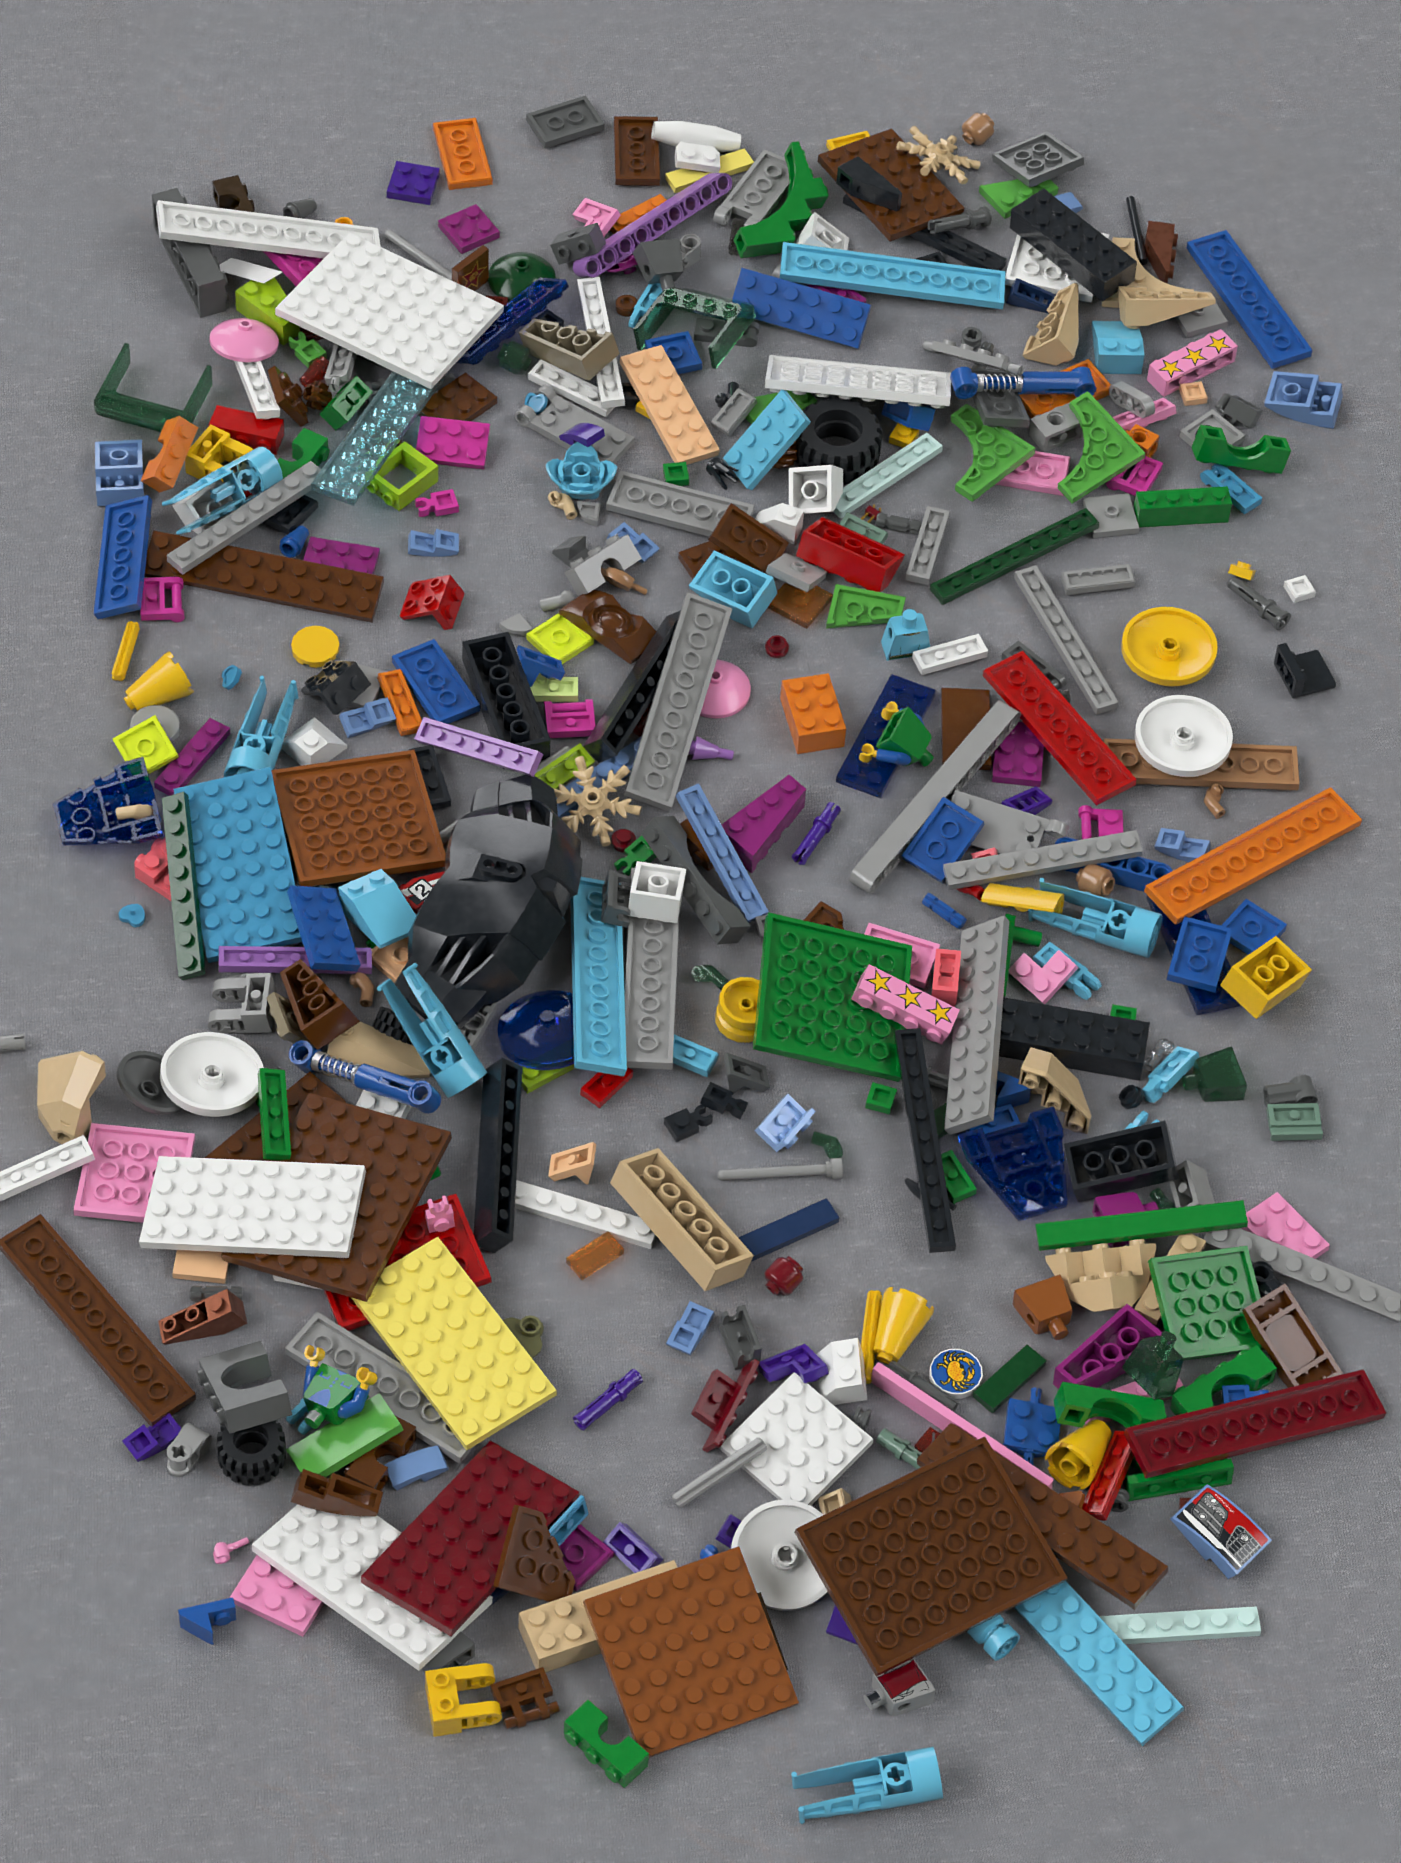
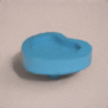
[525,392,548,415]
[222,665,242,690]
[119,904,145,927]

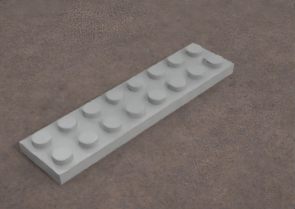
[285,1312,474,1464]

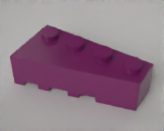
[721,775,806,874]
[1053,1304,1167,1389]

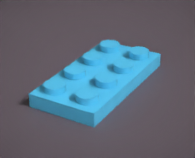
[723,389,811,490]

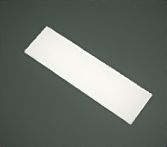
[219,258,282,283]

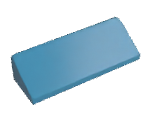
[549,1495,589,1546]

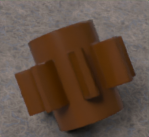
[303,381,332,411]

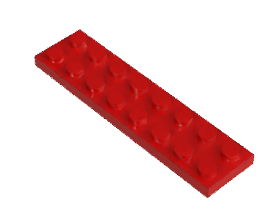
[983,650,1137,806]

